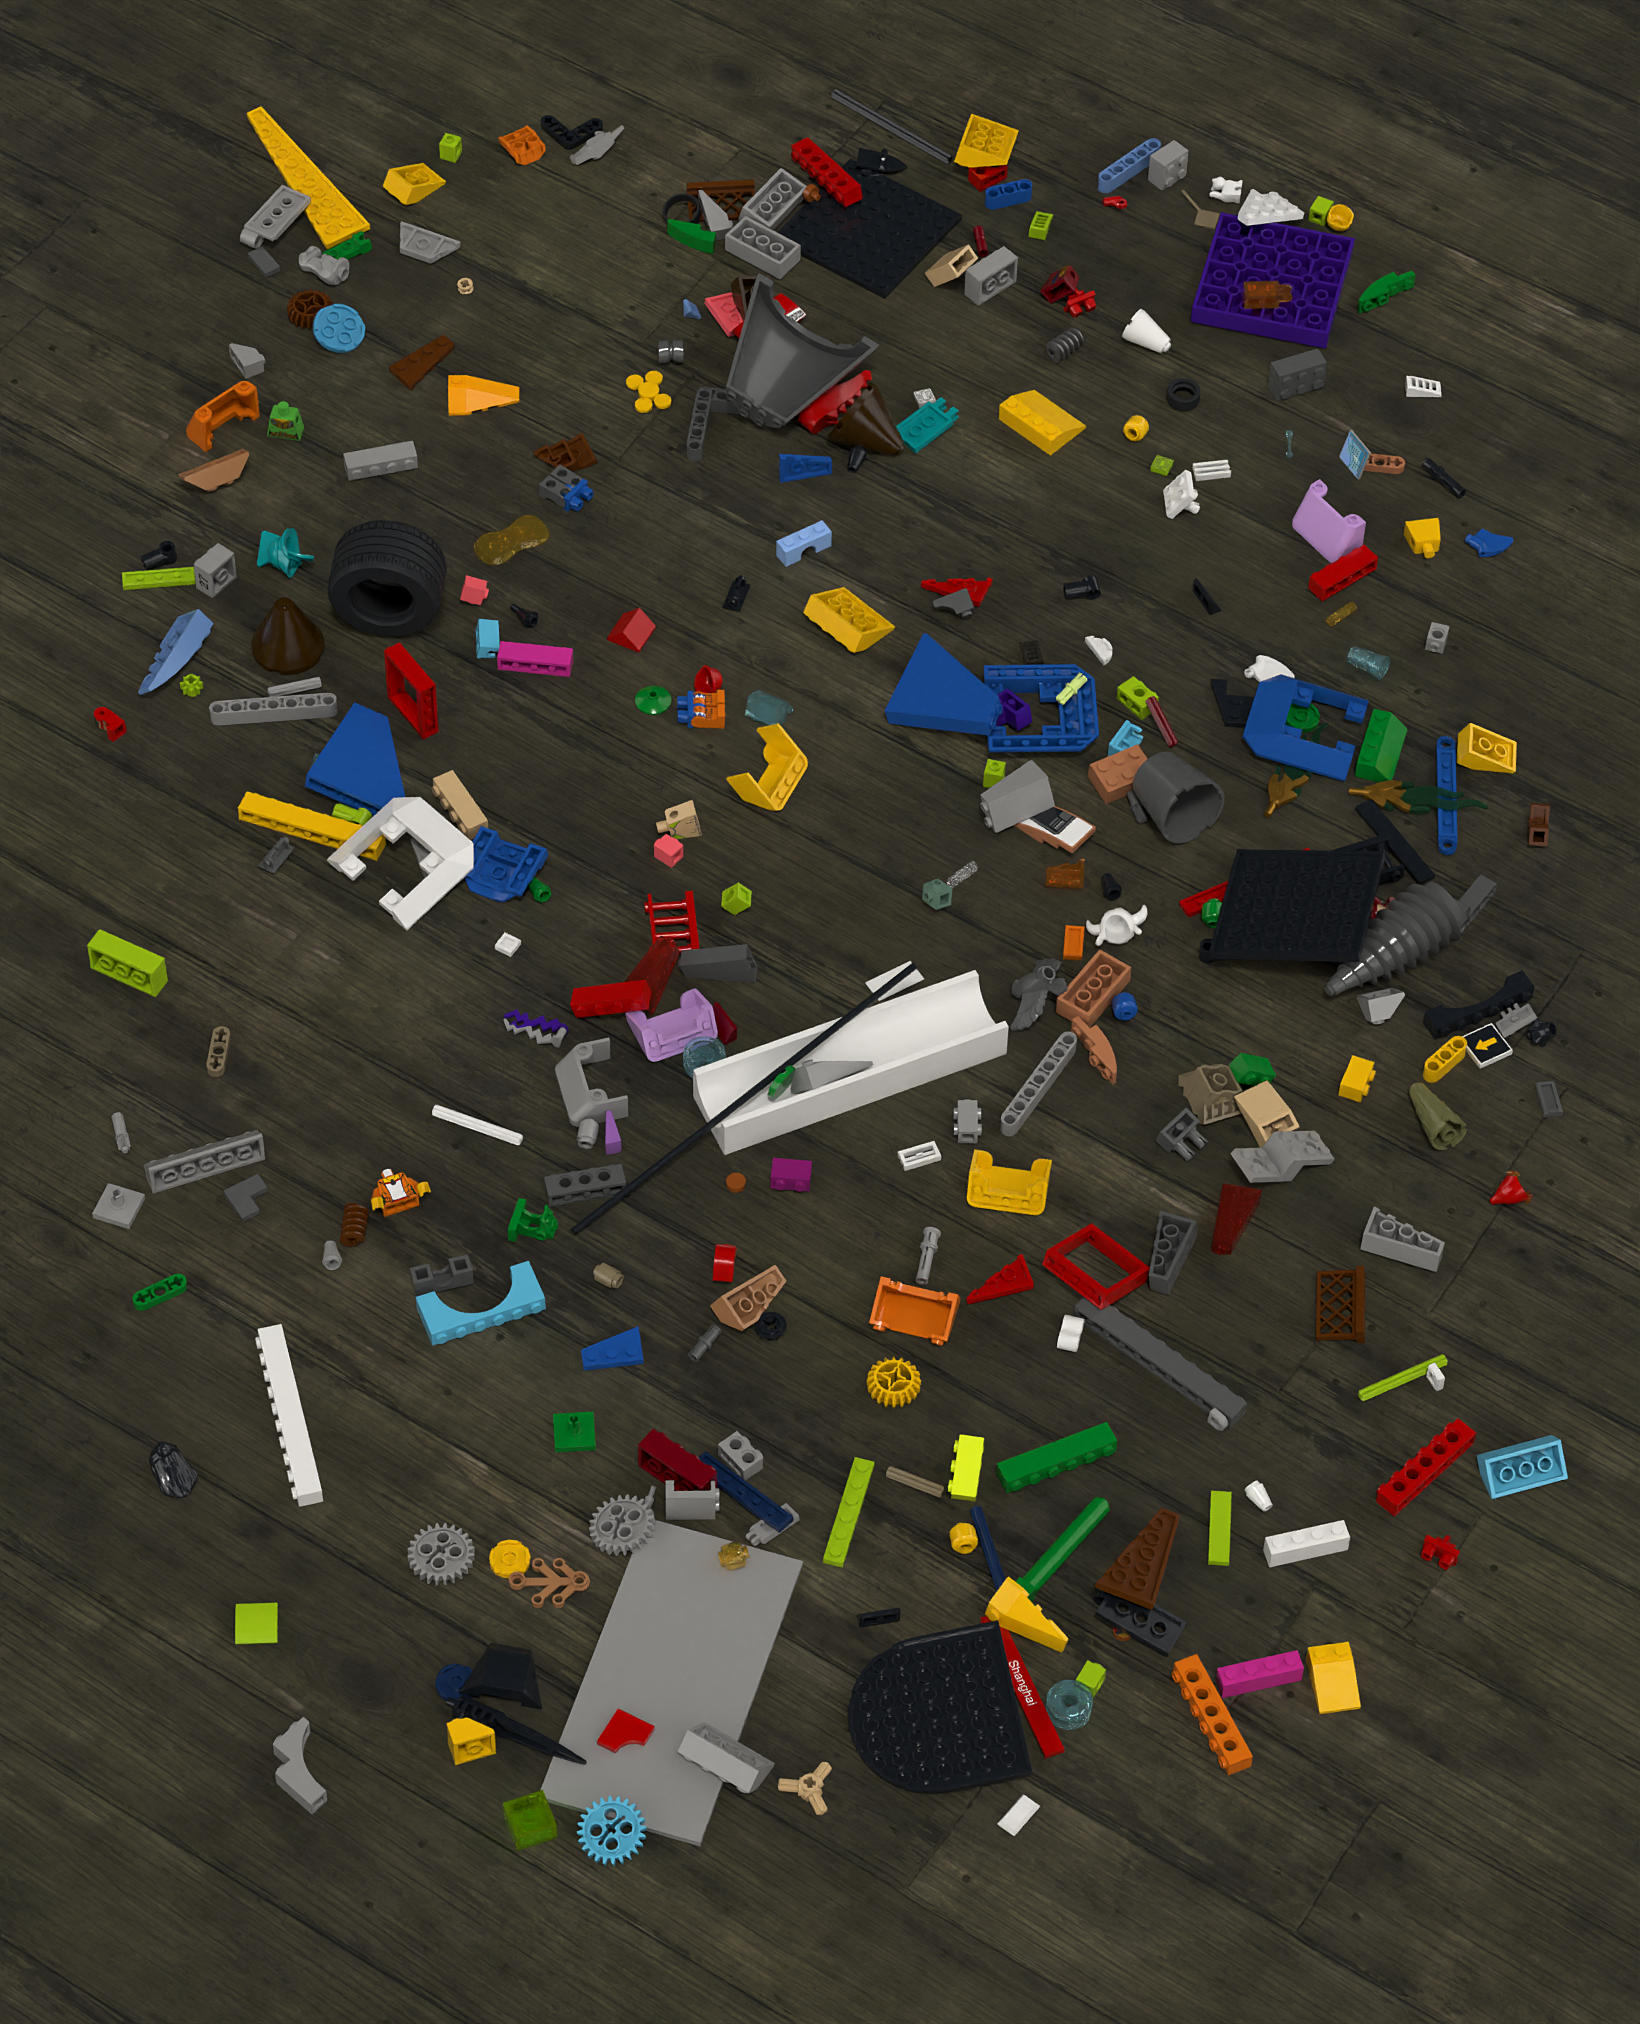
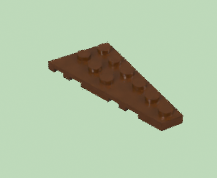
[1094,1508,1180,1610]

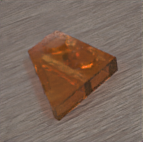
[1046,859,1085,888]

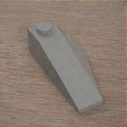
[790,1059,873,1092]

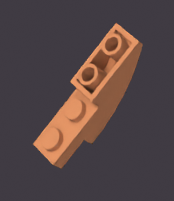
[1071,1016,1117,1085]

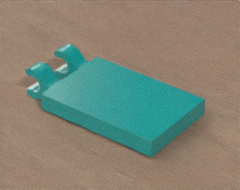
[897,397,959,454]

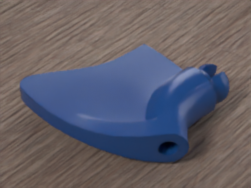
[1465,528,1514,557]

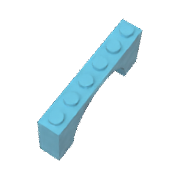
[416,1261,546,1346]

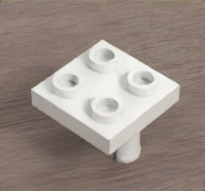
[1163,470,1200,519]

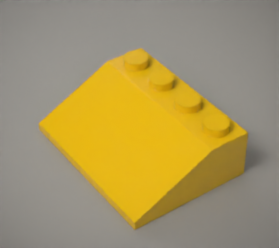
[954,114,1019,167]
[999,390,1086,456]
[803,587,895,653]

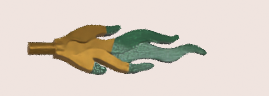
[1264,723,1328,818]
[1349,780,1488,813]

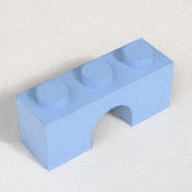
[776,520,832,567]

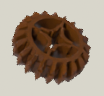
[287,289,333,330]

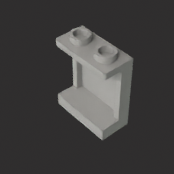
[666,1480,719,1520]

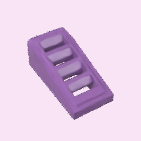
[605,1110,621,1155]

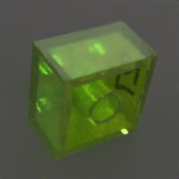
[502,1790,558,1851]

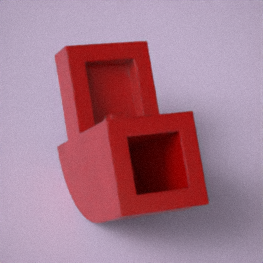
[713,1244,737,1282]

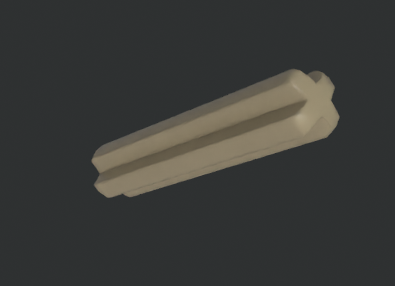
[886,1466,944,1497]

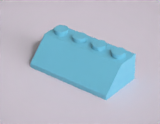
[1476,1435,1568,1499]

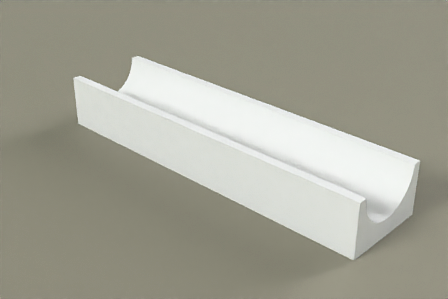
[693,970,1009,1155]

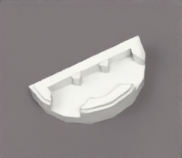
[1085,636,1112,666]

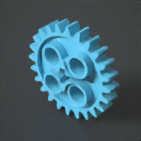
[577,1796,647,1866]

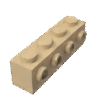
[432,770,488,840]

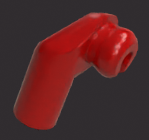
[1102,196,1127,209]

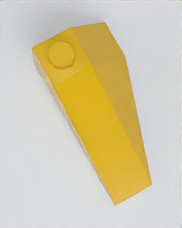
[985,1577,1068,1653]

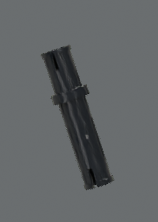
[1422,458,1466,498]

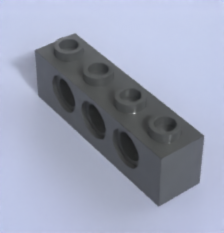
[544,1164,626,1207]

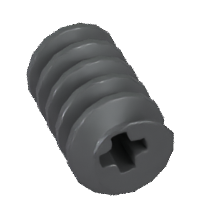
[1046,327,1084,363]

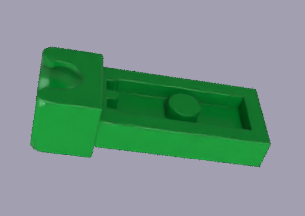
[322,231,372,260]

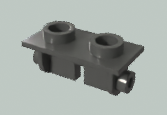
[258,836,295,874]

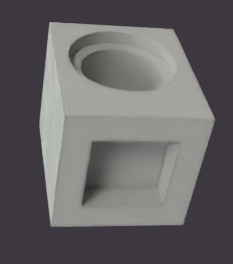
[1425,622,1450,654]

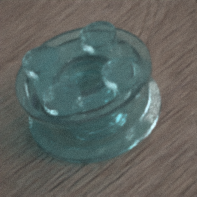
[683,1037,726,1079]
[1045,1680,1093,1730]

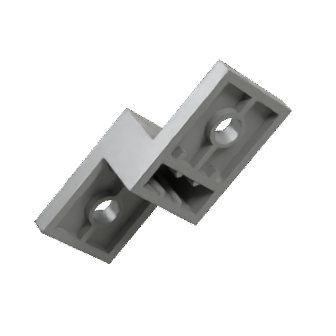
[1231,1131,1334,1183]

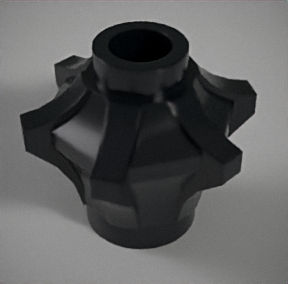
[1527,1018,1557,1047]

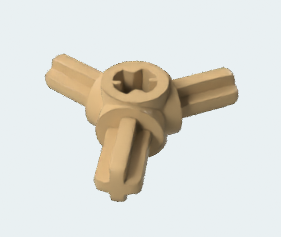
[778,1762,832,1815]

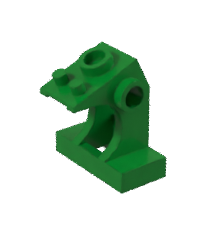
[508,1198,558,1242]

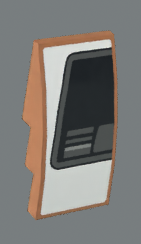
[1014,806,1096,853]

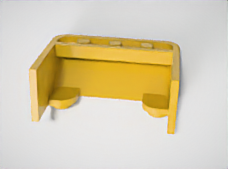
[726,723,808,811]

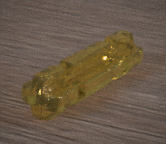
[1326,602,1357,626]

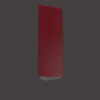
[712,1002,737,1045]

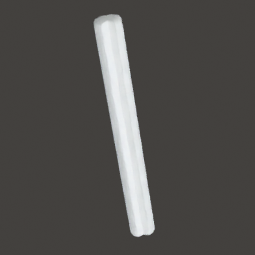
[432,1105,523,1145]

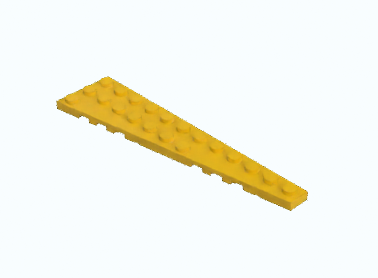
[247,106,370,250]

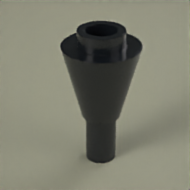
[510,604,538,628]

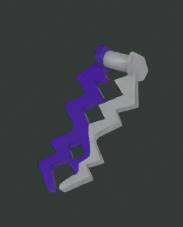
[504,1009,569,1048]

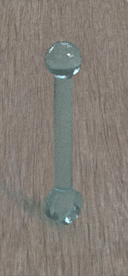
[1286,430,1293,458]

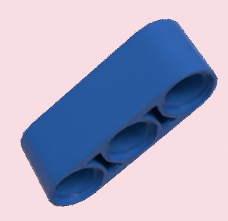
[985,179,1033,210]

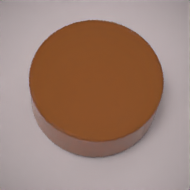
[726,1173,746,1193]

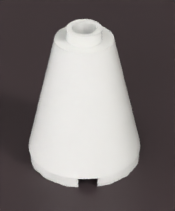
[1122,309,1172,353]

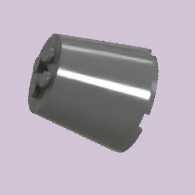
[1133,752,1225,843]

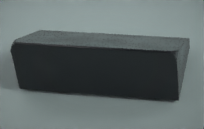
[1193,578,1221,615]
[857,1607,901,1628]

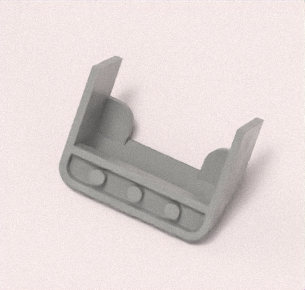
[555,1038,628,1127]

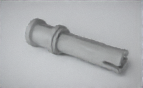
[915,1227,941,1285]

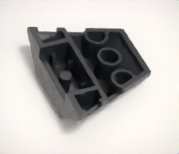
[459,1642,542,1710]

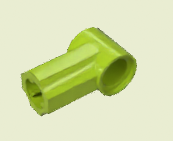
[332,803,372,826]

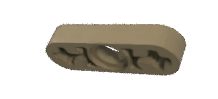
[206,1026,231,1077]

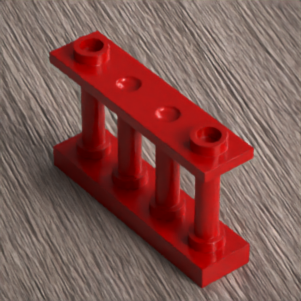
[644,891,700,965]

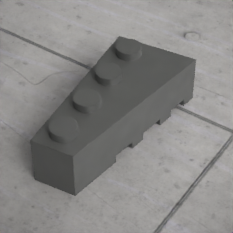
[1149,1211,1198,1295]

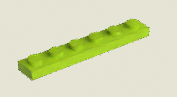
[823,1457,875,1568]

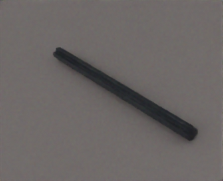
[831,89,952,164]

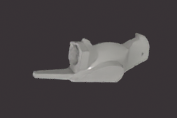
[569,125,624,165]

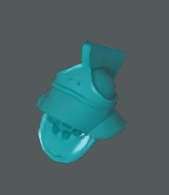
[257,528,314,578]

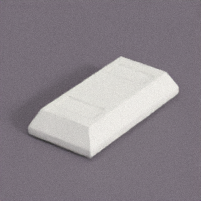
[997,1794,1040,1836]

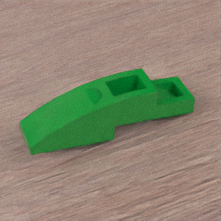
[1357,271,1416,314]

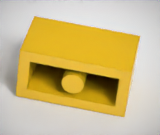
[1338,1055,1376,1102]

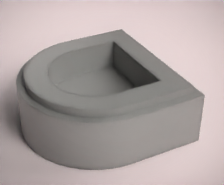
[1207,1407,1228,1431]

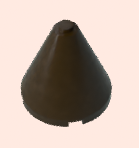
[827,381,904,456]
[251,597,325,675]

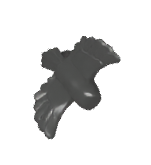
[1010,958,1068,1031]

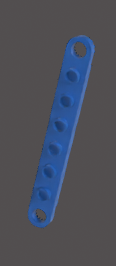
[1436,736,1457,855]

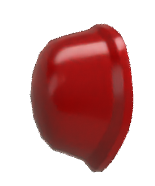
[694,665,723,693]

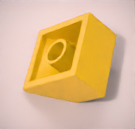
[447,1717,496,1765]

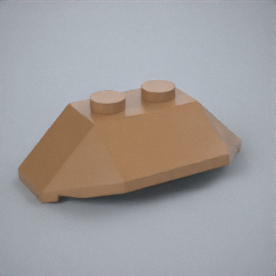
[178,449,249,491]

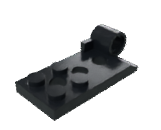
[1093,1589,1187,1657]

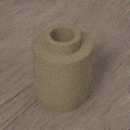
[593,1263,624,1289]

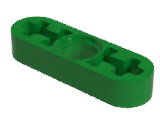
[132,1274,187,1311]

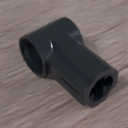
[140,541,178,570]
[1063,576,1101,600]

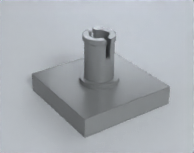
[92,1183,145,1229]

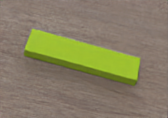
[122,567,196,590]
[1208,1491,1232,1566]

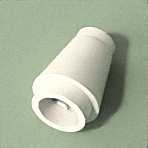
[1245,1481,1273,1512]

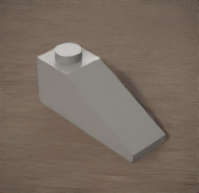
[698,190,733,240]

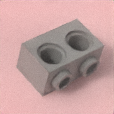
[718,1431,763,1481]

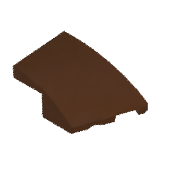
[533,433,598,471]

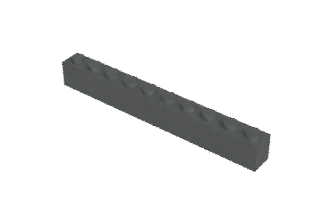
[1074,1297,1247,1429]

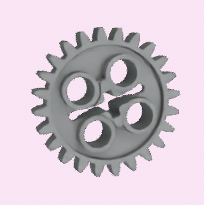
[589,1494,656,1556]
[408,1523,475,1586]

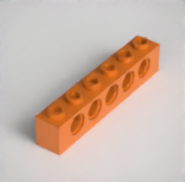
[1172,1654,1253,1775]

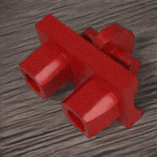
[1063,288,1097,318]
[1421,1535,1460,1570]

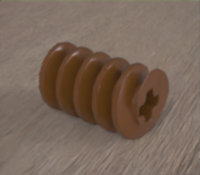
[340,1203,369,1247]

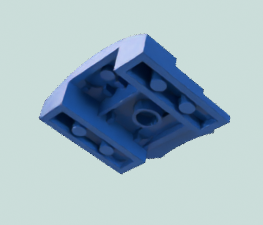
[464,826,549,903]

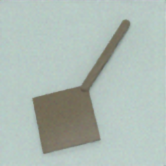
[1181,190,1220,229]

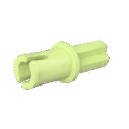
[1056,673,1087,705]

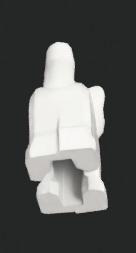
[1209,177,1243,203]

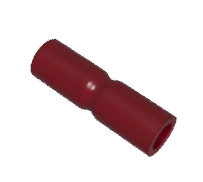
[973,226,989,257]

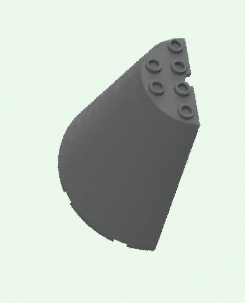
[726,273,879,428]

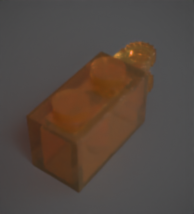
[1242,281,1293,309]

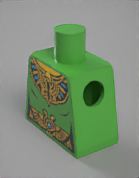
[267,401,304,441]

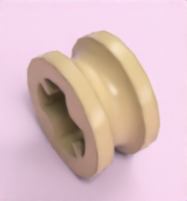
[457,278,474,294]

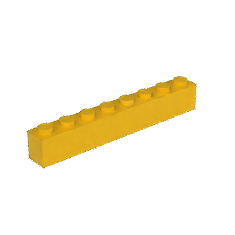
[238,792,386,861]

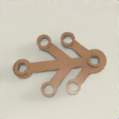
[509,1558,590,1608]

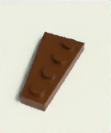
[389,334,455,391]

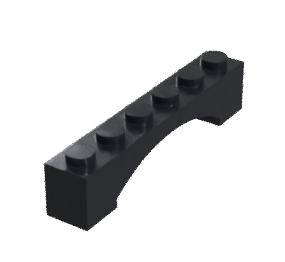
[1423,970,1535,1039]

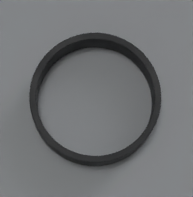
[662,194,701,224]

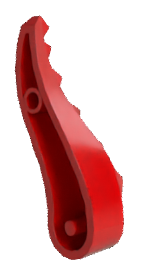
[798,370,872,434]

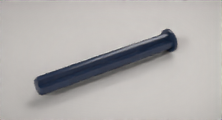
[970,1505,1006,1594]

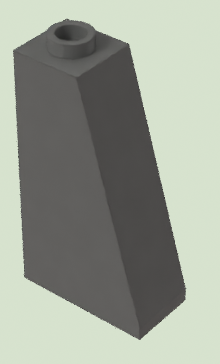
[678,944,758,983]

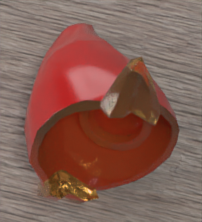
[1489,1171,1533,1205]

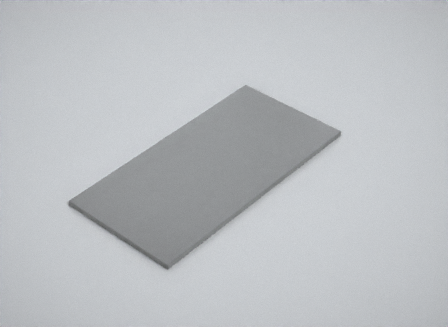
[538,1520,803,1846]

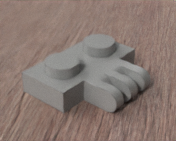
[1495,1003,1537,1038]

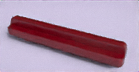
[1146,696,1178,747]

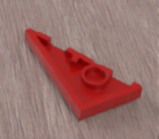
[921,578,993,607]
[966,1254,1034,1305]

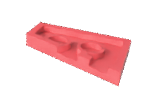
[704,292,743,337]

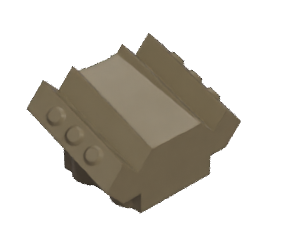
[1178,1064,1243,1125]

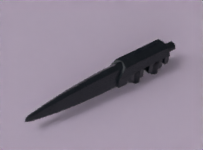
[446,1695,587,1765]

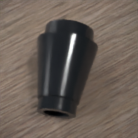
[847,446,867,473]
[1101,873,1122,900]

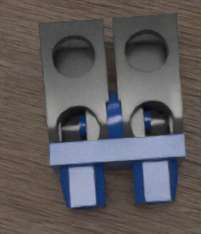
[539,465,593,512]

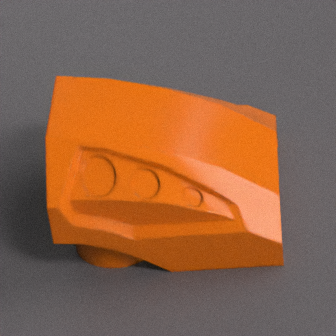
[498,125,546,165]

